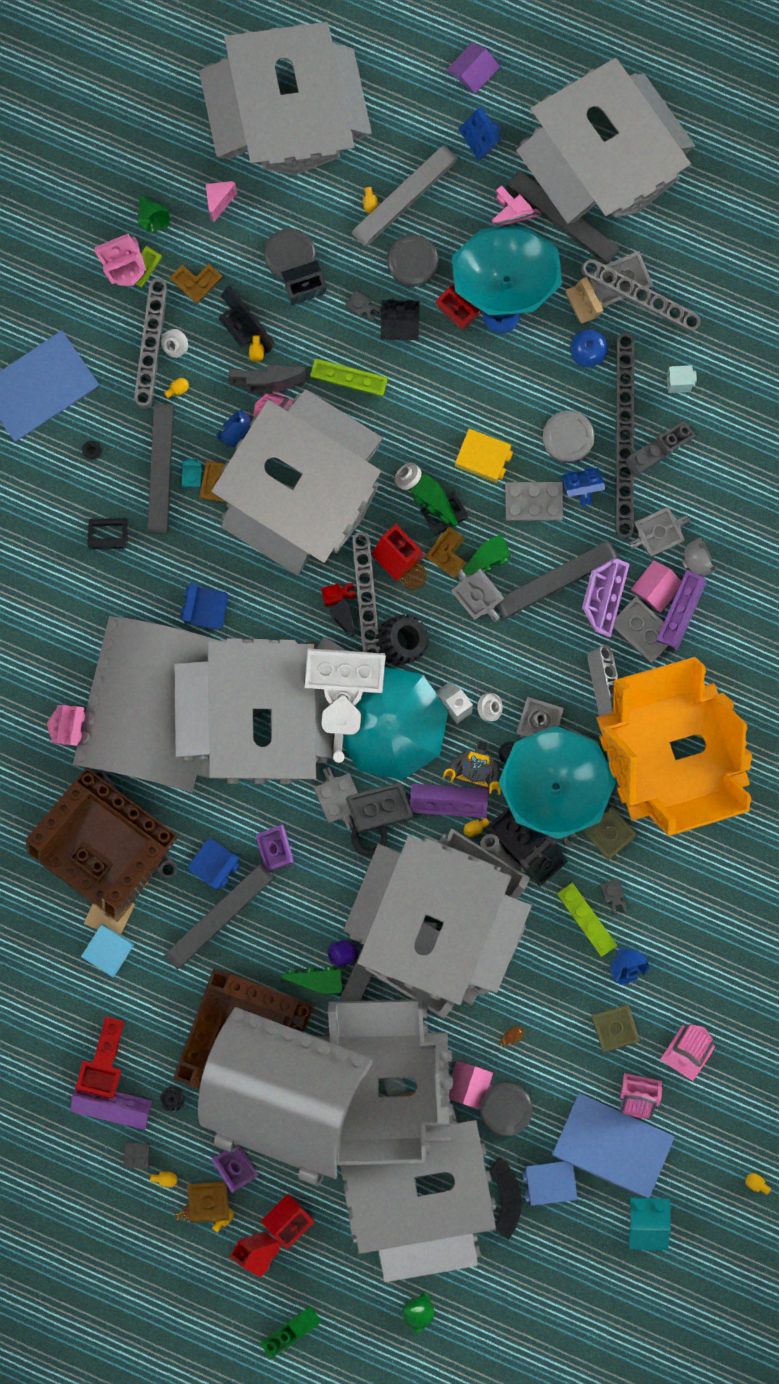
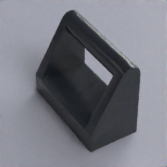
[420,492,468,536]
[88,518,128,550]
[329,598,355,637]

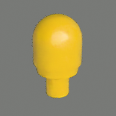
[362,187,378,214]
[249,335,264,362]
[164,378,189,399]
[463,818,490,838]
[150,1171,178,1188]
[745,1173,772,1195]
[211,1208,234,1233]

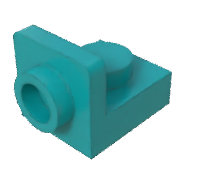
[181,459,202,488]

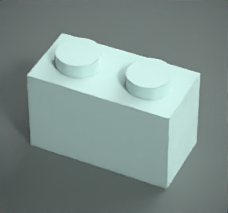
[667,365,697,393]

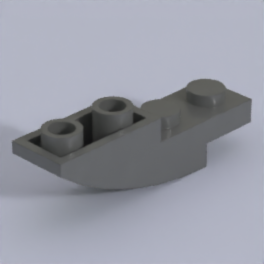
[228,365,307,394]
[625,421,696,475]

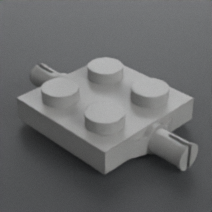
[628,506,691,558]
[451,569,504,622]
[314,767,358,830]

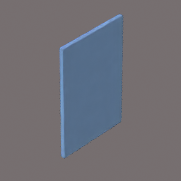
[0,330,100,442]
[552,1093,675,1198]

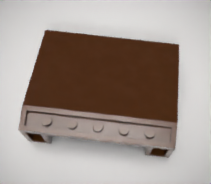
[25,767,178,922]
[173,969,314,1089]

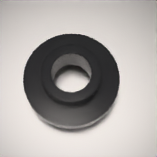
[82,441,101,460]

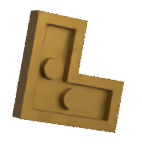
[169,264,223,304]
[425,527,466,578]

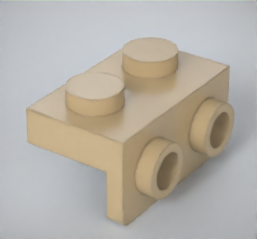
[565,277,604,324]

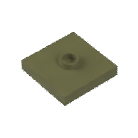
[583,806,638,861]
[591,1004,640,1053]

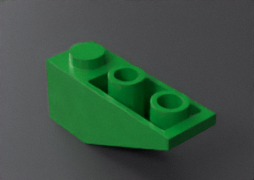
[410,473,458,527]
[458,534,511,582]
[282,966,343,995]
[260,1306,321,1359]

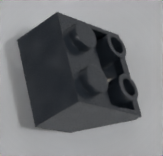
[281,260,327,305]
[381,299,420,340]

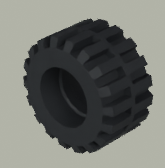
[376,614,429,665]

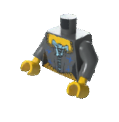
[442,741,501,795]

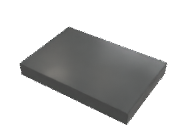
[346,782,413,833]

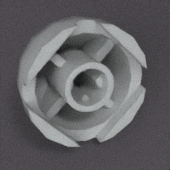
[682,537,717,576]

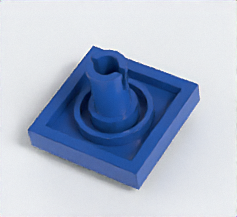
[459,108,502,160]
[561,467,605,506]

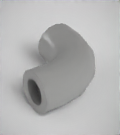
[480,834,523,873]

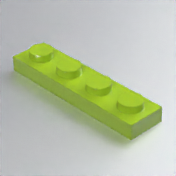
[310,358,388,397]
[557,882,617,957]

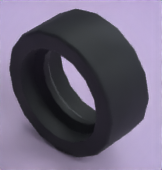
[351,826,387,856]

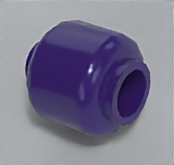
[327,939,358,967]

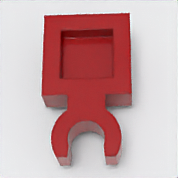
[321,583,356,608]

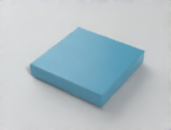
[81,924,135,977]

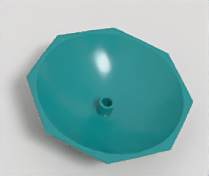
[452,226,562,316]
[342,667,448,780]
[498,726,616,839]

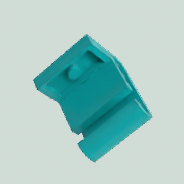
[628,1198,671,1250]

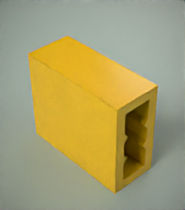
[455,429,513,483]

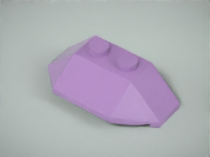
[582,558,630,637]

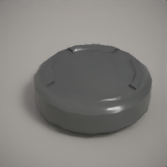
[264,228,316,280]
[387,234,439,287]
[479,1083,533,1136]

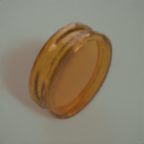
[400,563,427,590]

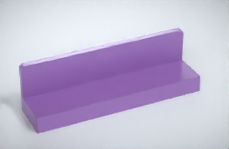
[657,570,706,651]
[410,784,488,818]
[70,1087,152,1130]

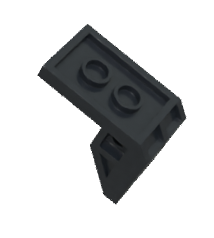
[487,807,568,887]

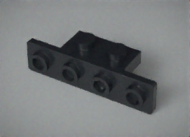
[218,286,275,354]

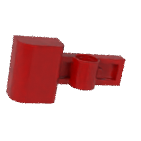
[75,1017,124,1100]

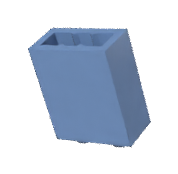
[522,1161,578,1206]

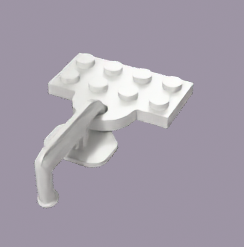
[304,649,385,763]

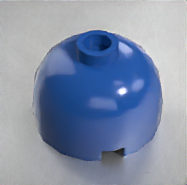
[482,311,520,334]
[570,329,608,368]
[216,409,251,447]
[610,948,650,985]

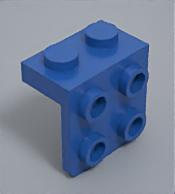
[180,583,229,630]
[188,838,240,891]

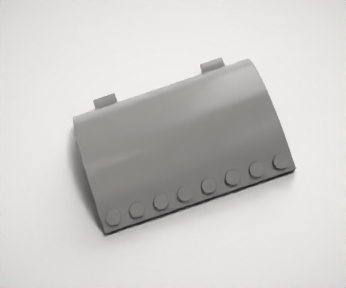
[73,616,218,793]
[198,1007,373,1186]

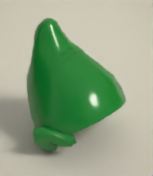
[137,195,170,232]
[402,1292,434,1334]

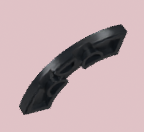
[489,1157,522,1240]

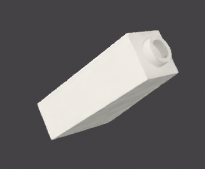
[436,682,473,724]

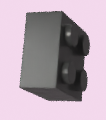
[124,1143,150,1168]

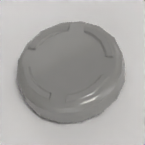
[542,410,595,463]

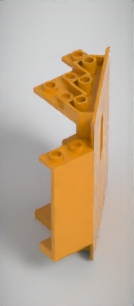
[596,657,752,836]

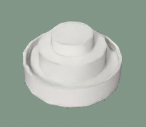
[161,329,188,357]
[394,463,422,490]
[477,693,503,721]

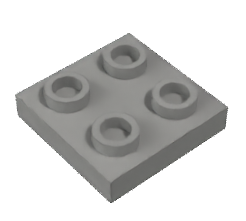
[516,697,564,737]

